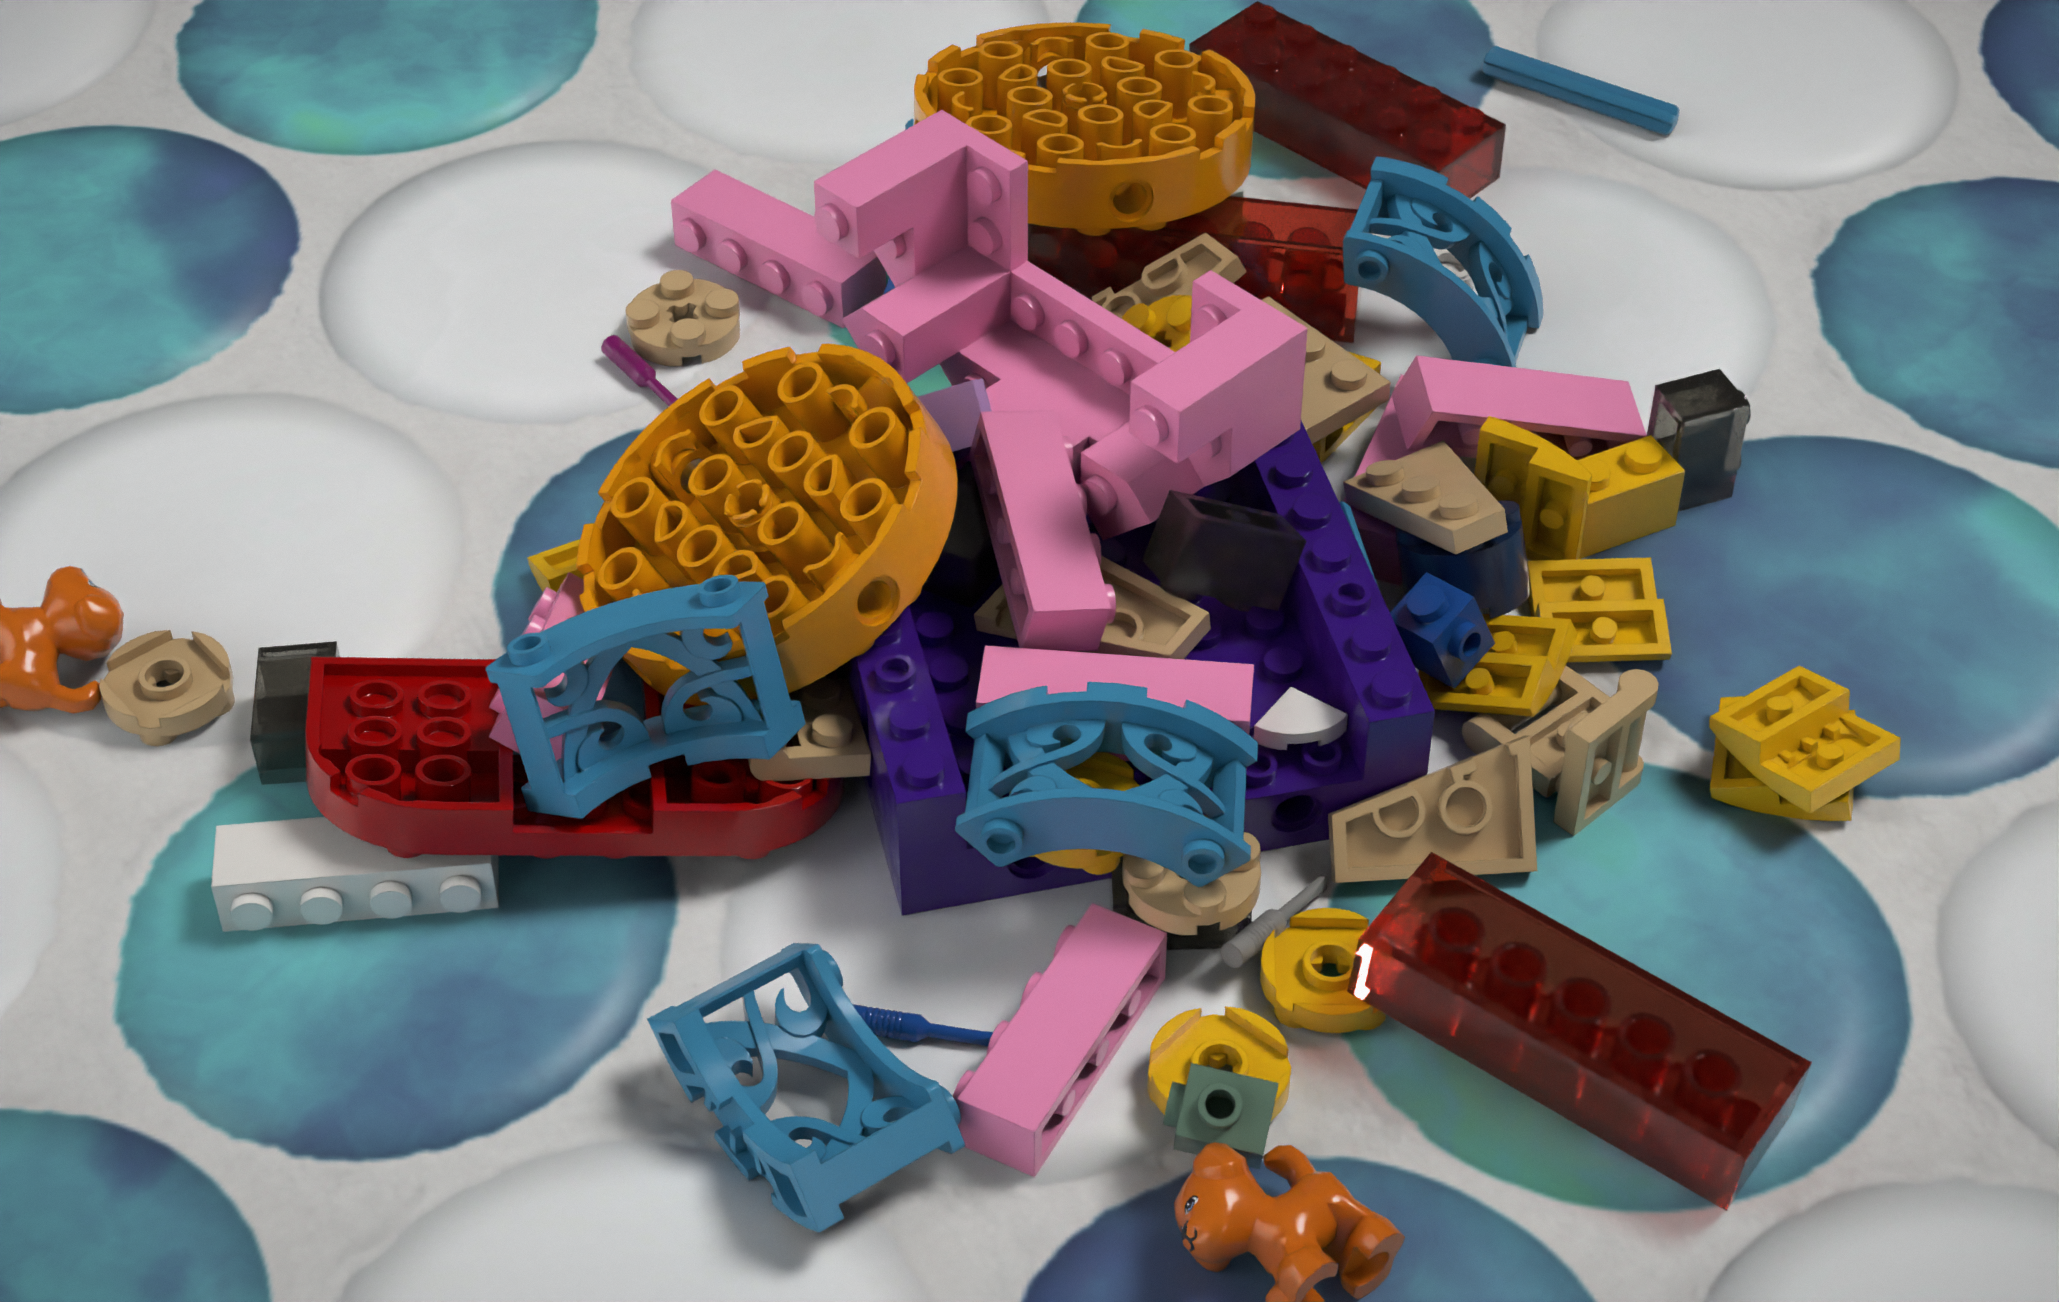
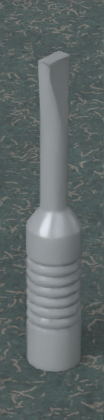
[1220,874,1327,968]

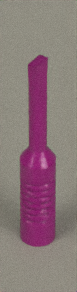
[601,335,678,406]

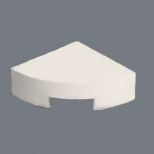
[1254,687,1348,750]

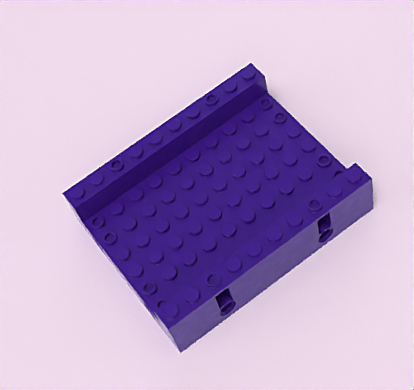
[836,421,1435,916]

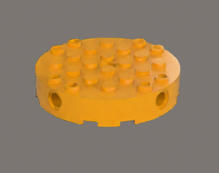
[914,22,1255,236]
[576,344,958,706]

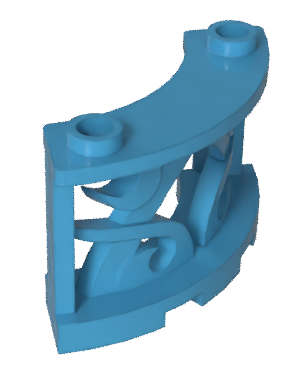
[1343,156,1544,367]
[486,575,806,819]
[955,682,1258,887]
[647,943,965,1233]

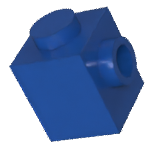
[1390,572,1495,689]

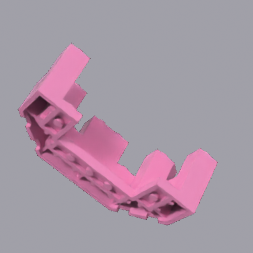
[814,110,1308,540]

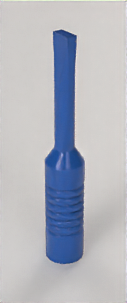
[853,1004,993,1047]

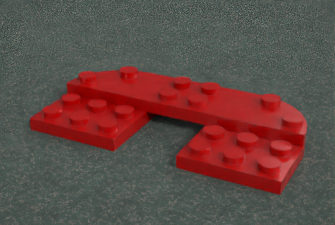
[306,657,845,859]

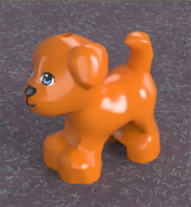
[0,566,124,714]
[1174,1142,1405,1302]

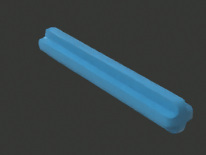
[1483,46,1680,135]

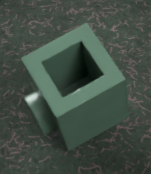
[1163,1063,1279,1169]

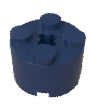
[1395,500,1530,619]

